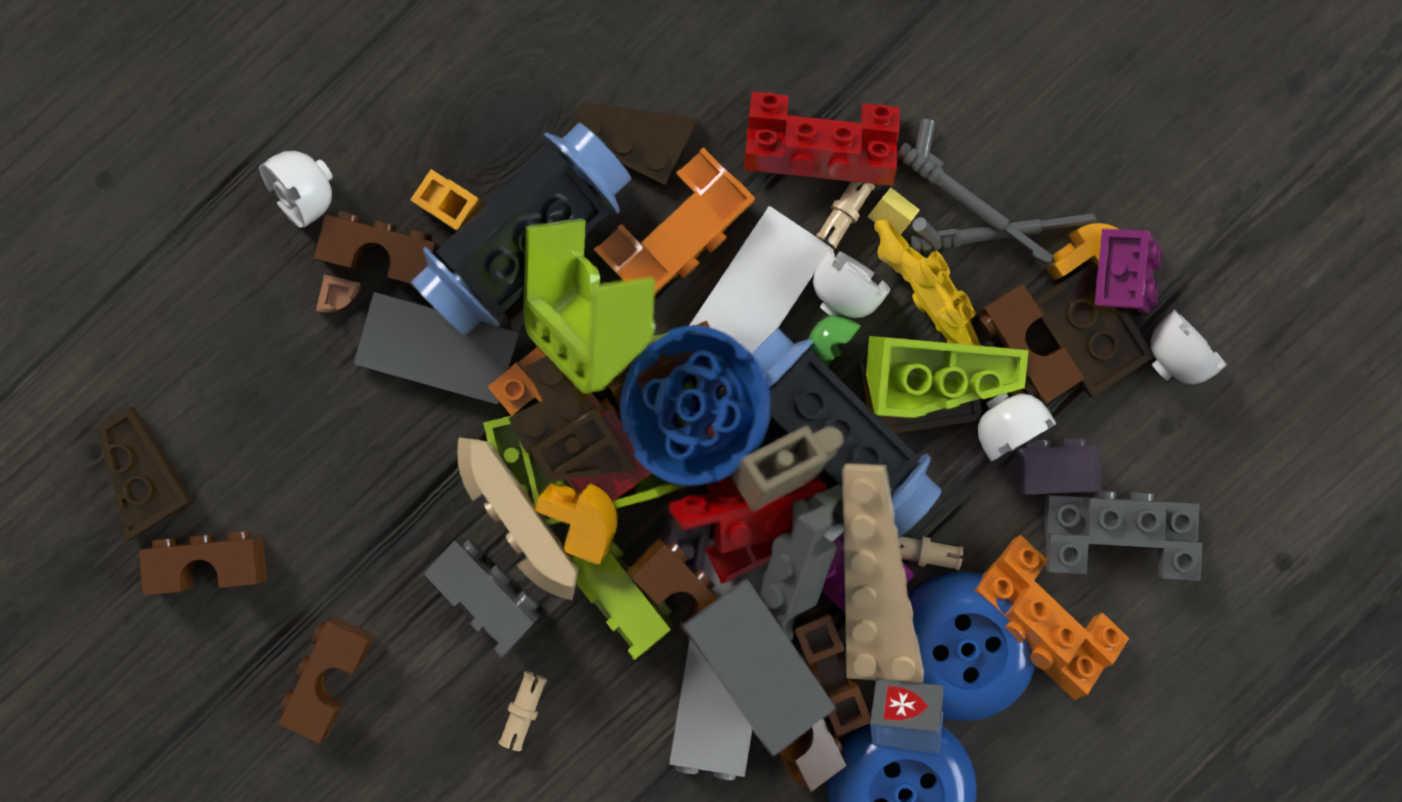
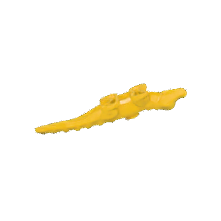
[874,219,1025,396]

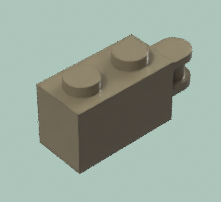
[732,426,843,511]

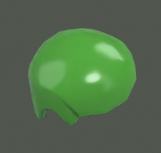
[807,315,861,367]

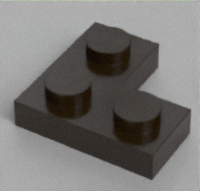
[508,356,590,453]

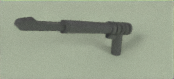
[897,119,1052,264]
[910,213,1097,253]

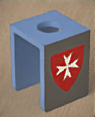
[870,679,944,754]

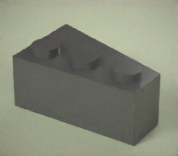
[424,538,542,657]

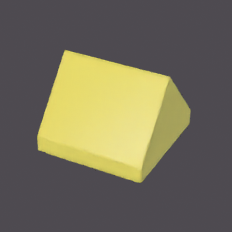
[868,187,919,235]

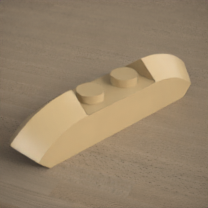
[458,437,579,600]

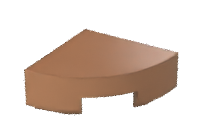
[316,275,363,313]

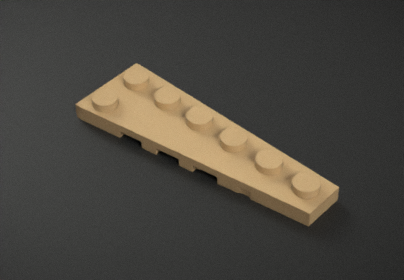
[843,464,924,683]

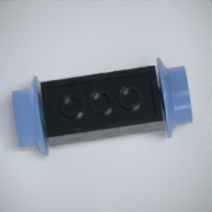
[411,123,631,337]
[753,328,942,537]

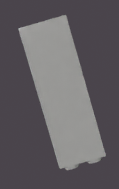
[669,536,769,780]

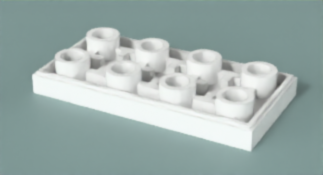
[689,206,831,353]

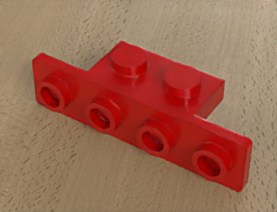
[669,476,827,554]

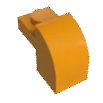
[410,169,486,231]
[1047,223,1118,280]
[535,483,618,565]

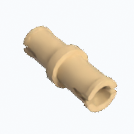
[815,181,875,250]
[899,536,963,571]
[498,671,548,751]

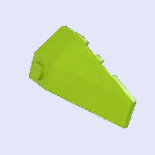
[866,336,1029,418]

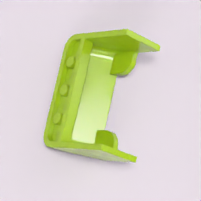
[523,218,655,393]

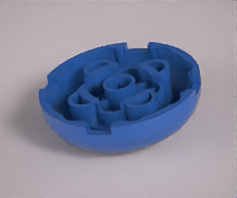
[620,326,770,485]
[908,571,1036,721]
[827,723,977,802]

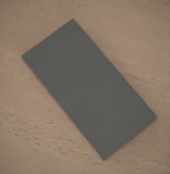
[354,292,520,405]
[682,579,836,756]

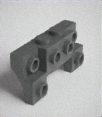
[759,484,844,641]
[1043,490,1202,581]

